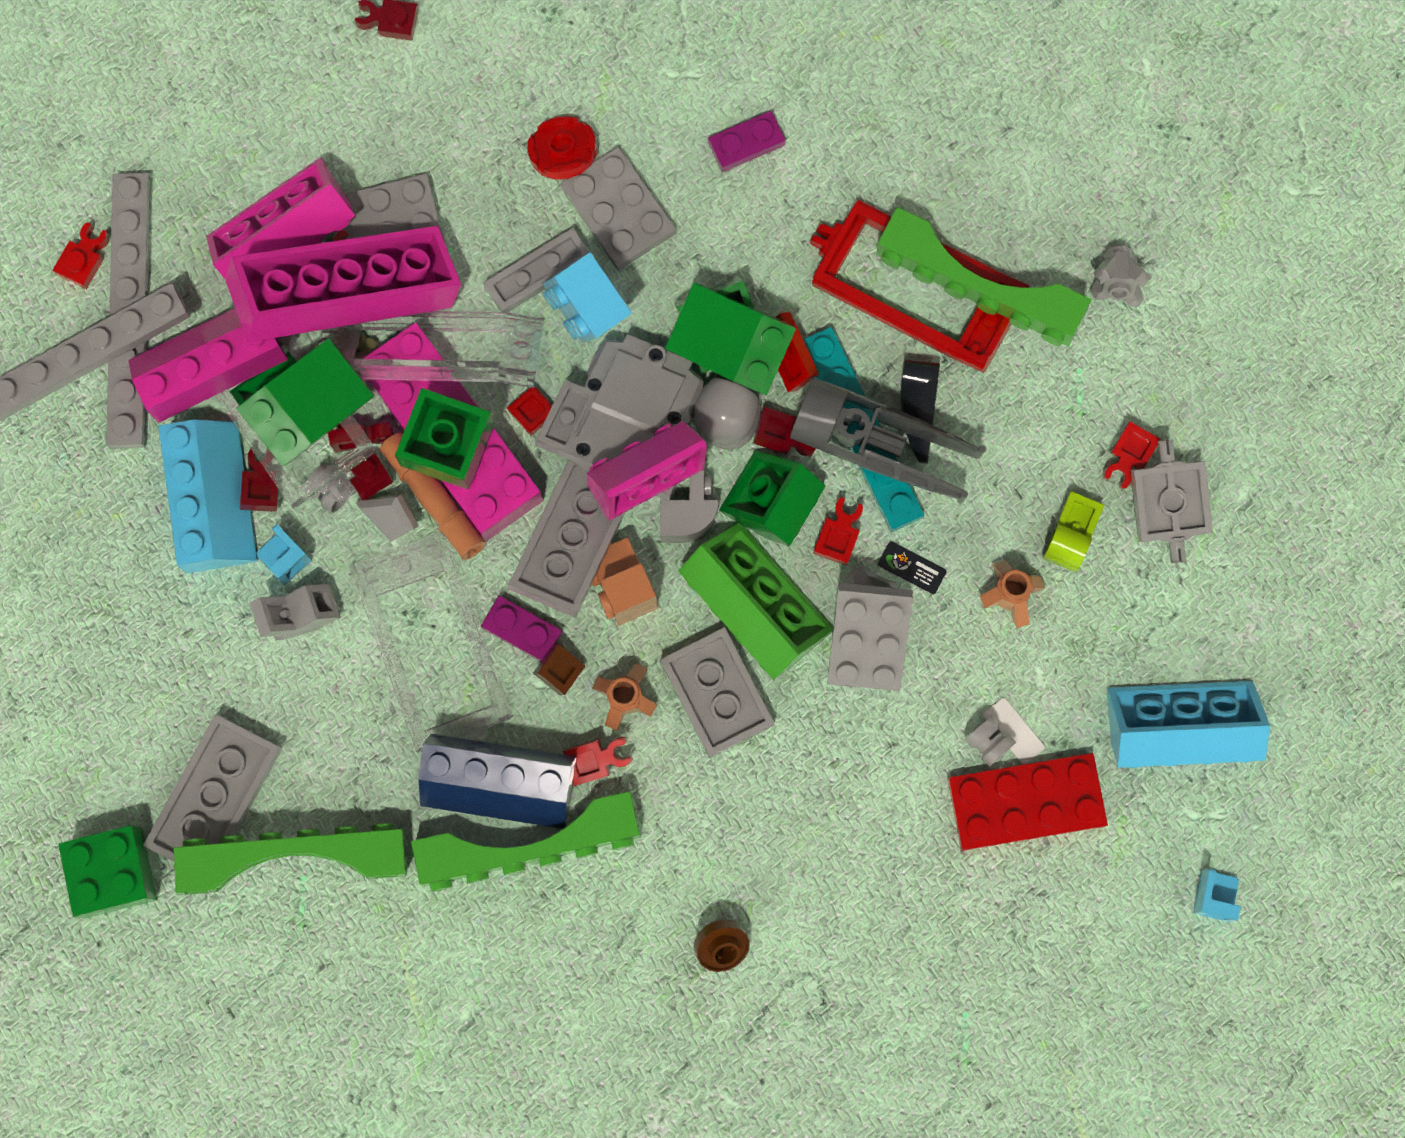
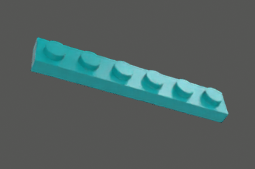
[803,327,924,533]

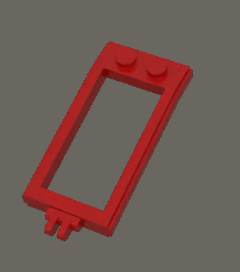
[809,200,1030,373]

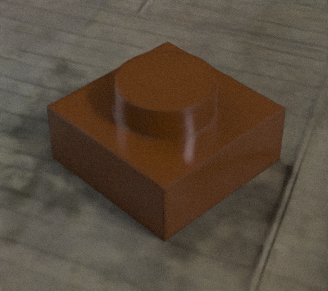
[533,644,585,695]

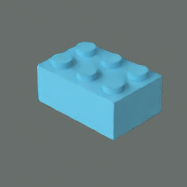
[542,252,632,342]

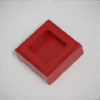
[507,385,552,437]

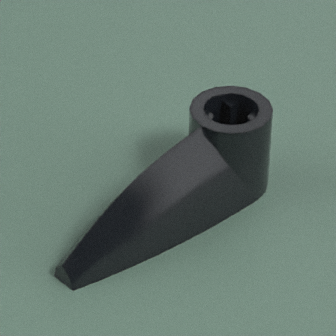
[901,359,940,464]

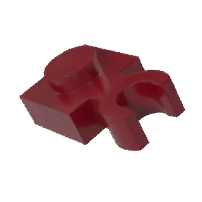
[355,0,419,41]
[753,407,816,457]
[328,422,393,453]
[240,448,279,512]

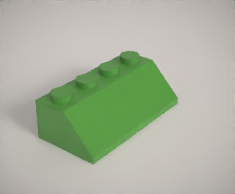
[678,523,833,680]

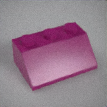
[587,421,707,521]

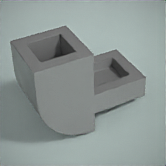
[660,470,719,543]
[250,584,341,641]

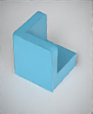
[256,524,312,585]
[1193,868,1241,922]

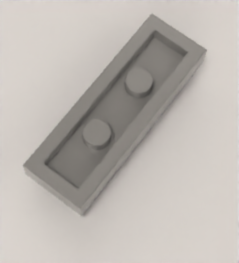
[483,228,589,315]

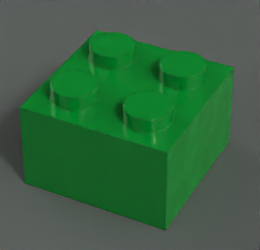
[394,388,495,490]
[58,825,157,919]

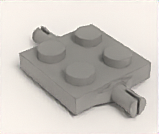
[1131,439,1213,563]

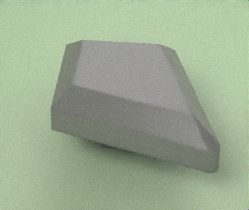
[356,494,419,542]

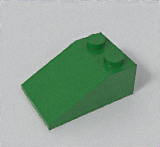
[665,282,796,396]
[236,338,375,466]

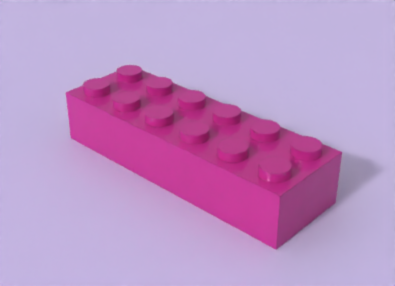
[226,226,461,342]
[357,322,543,541]

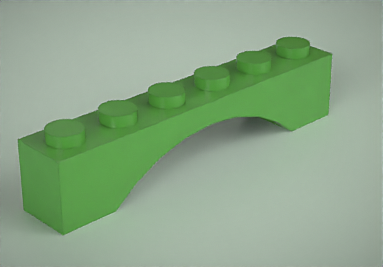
[877,207,1092,347]
[411,791,641,892]
[174,823,405,895]

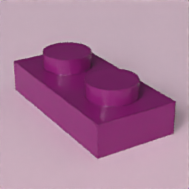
[708,111,786,173]
[481,596,562,662]

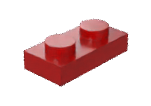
[775,312,819,392]

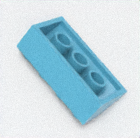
[158,419,258,574]
[1107,681,1270,768]

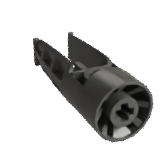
[790,377,986,504]

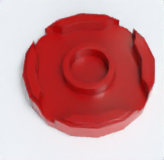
[527,116,597,180]

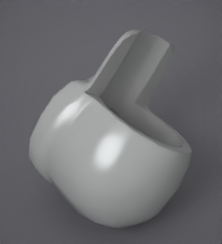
[693,374,763,450]

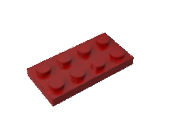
[947,753,1108,851]

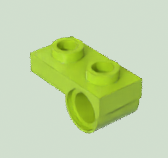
[1042,491,1104,573]

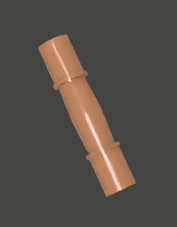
[380,432,486,560]

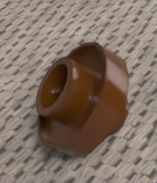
[694,919,750,972]

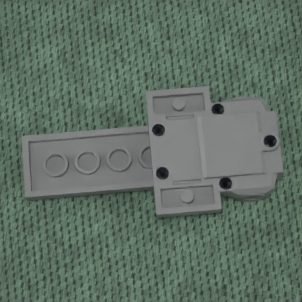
[508,334,703,618]

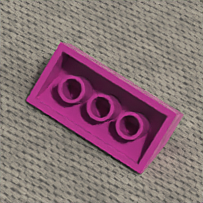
[206,157,355,280]
[128,308,288,423]

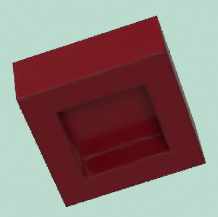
[343,451,394,501]

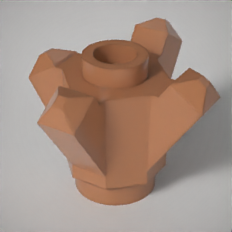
[980,560,1045,628]
[592,663,657,731]

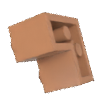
[592,537,658,626]

